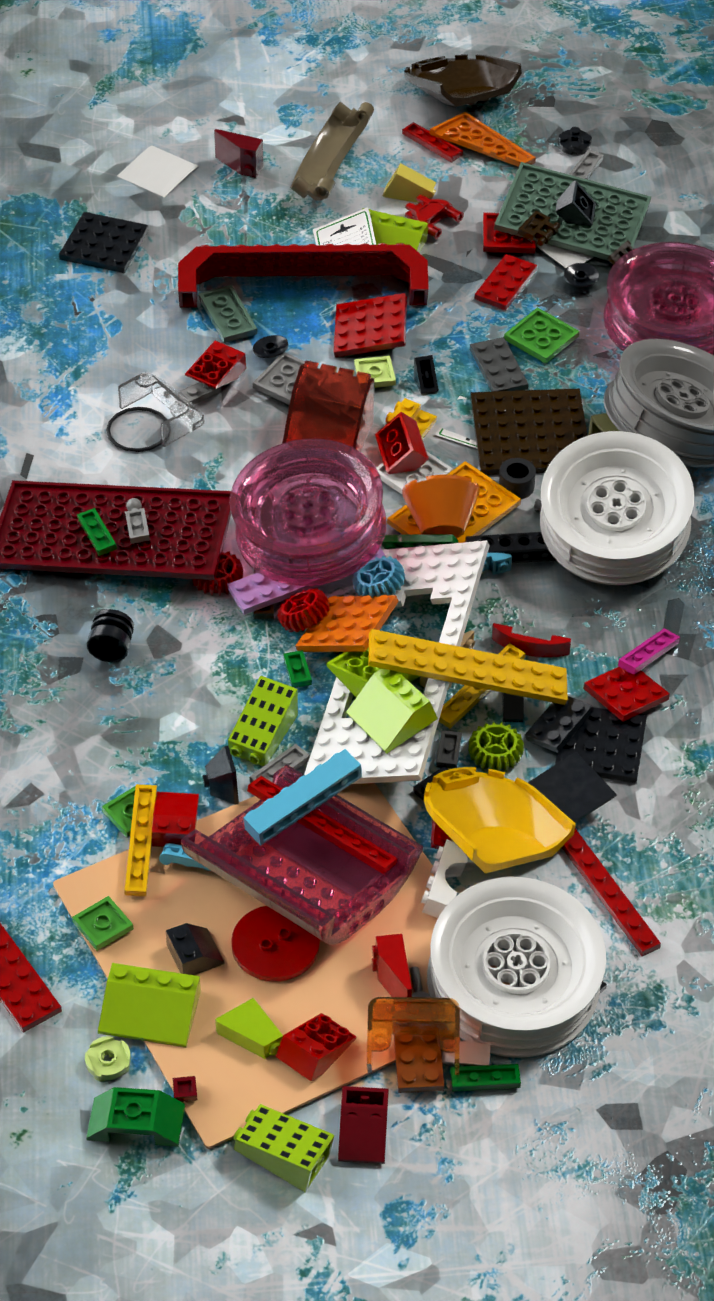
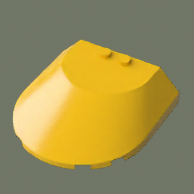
[424,767,576,874]

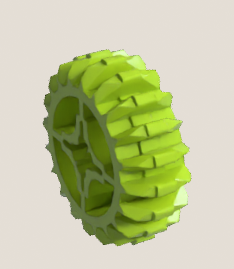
[468,721,524,771]

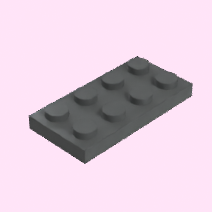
[470,337,528,392]

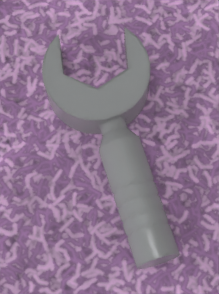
[410,967,432,1010]

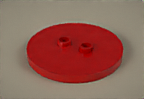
[231,906,320,982]

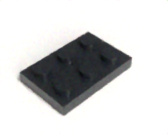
[525,696,594,753]

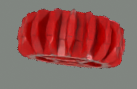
[192,550,243,596]
[277,588,330,632]

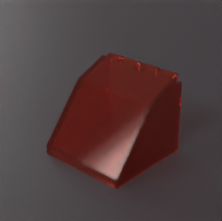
[281,360,374,472]

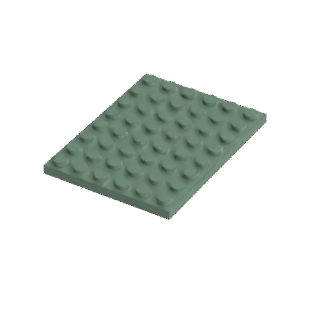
[494,162,651,260]

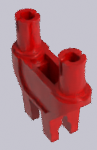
[405,194,464,239]

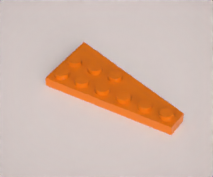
[430,112,536,167]

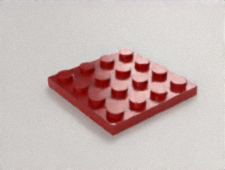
[334,293,407,357]

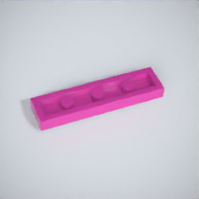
[618,628,680,674]

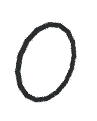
[106,407,170,452]

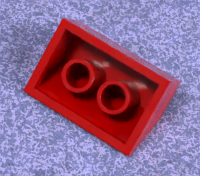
[375,412,429,475]

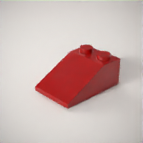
[152,792,199,848]
[371,934,412,1010]

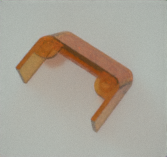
[367,997,460,1075]

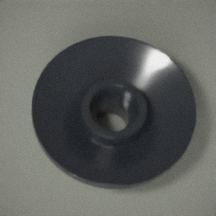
[564,263,599,288]
[253,335,289,358]

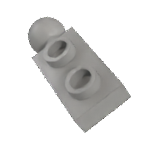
[125,498,150,544]

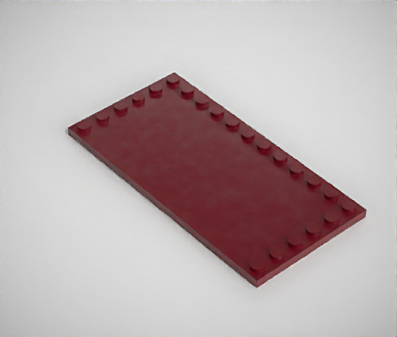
[0,480,236,580]

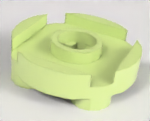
[85,1036,131,1081]

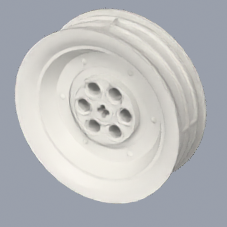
[540,431,694,585]
[427,877,606,1058]

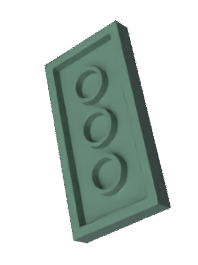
[199,285,257,343]

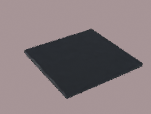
[528,751,617,823]

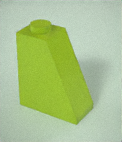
[215,998,283,1059]

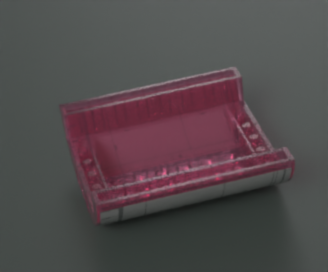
[181,764,424,945]

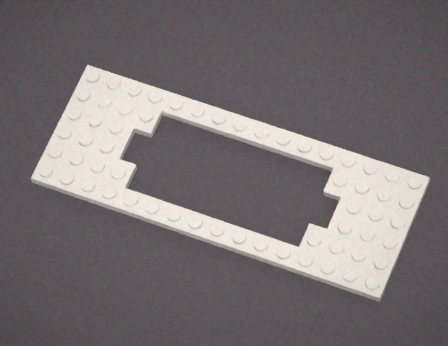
[304,541,489,784]

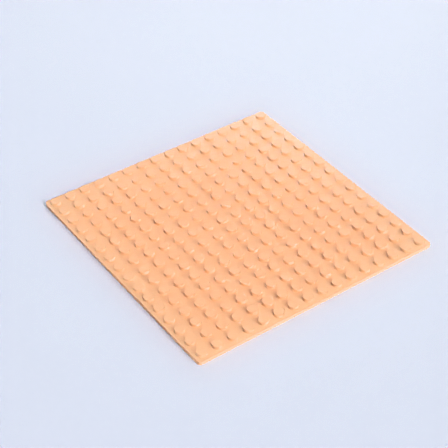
[53,777,510,1149]

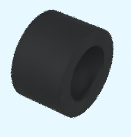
[499,458,536,499]

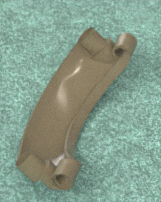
[290,101,374,201]

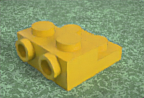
[385,398,437,440]

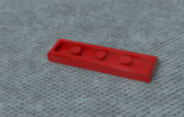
[402,122,463,163]

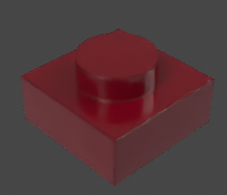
[172,1076,198,1102]

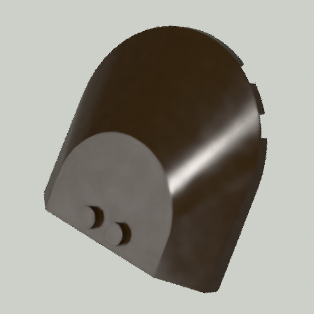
[404,54,522,107]

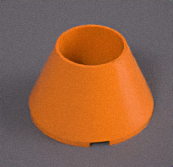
[402,475,480,538]

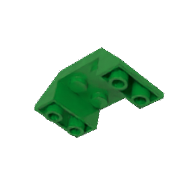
[86,1087,185,1147]

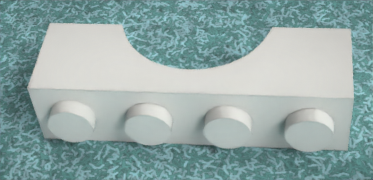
[421,840,468,918]

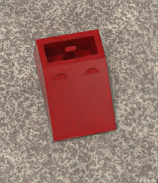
[185,340,246,389]
[276,1013,356,1081]

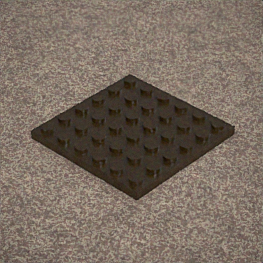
[470,388,588,475]

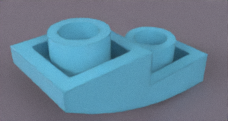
[482,553,512,575]

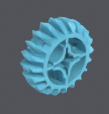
[352,556,406,598]

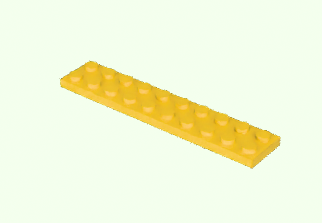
[368,629,568,705]

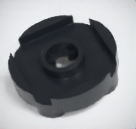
[558,127,592,155]

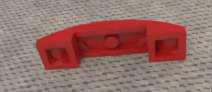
[492,623,572,658]

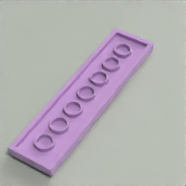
[227,531,386,615]

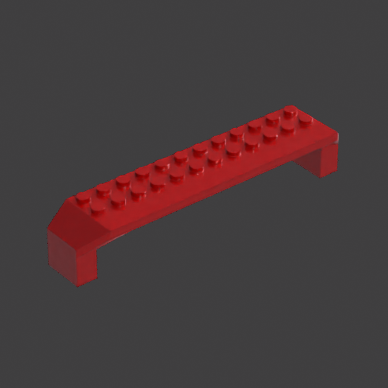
[178,243,429,308]

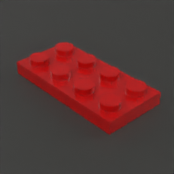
[474,254,537,311]

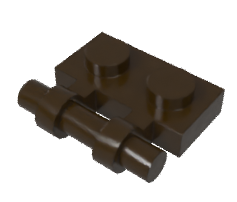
[518,211,560,246]

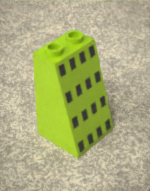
[228,676,298,766]
[233,1104,334,1192]

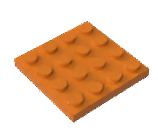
[295,595,399,652]

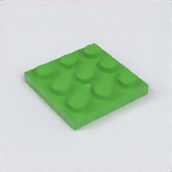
[504,307,580,364]

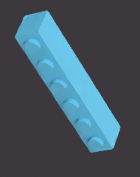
[243,749,362,846]

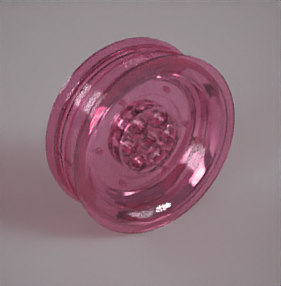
[603,242,714,355]
[230,439,387,586]

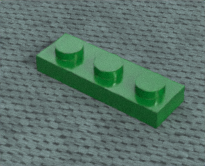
[77,508,117,556]
[450,1064,521,1092]

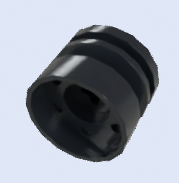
[87,609,134,662]

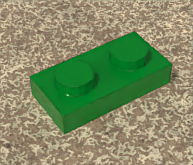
[283,650,312,688]

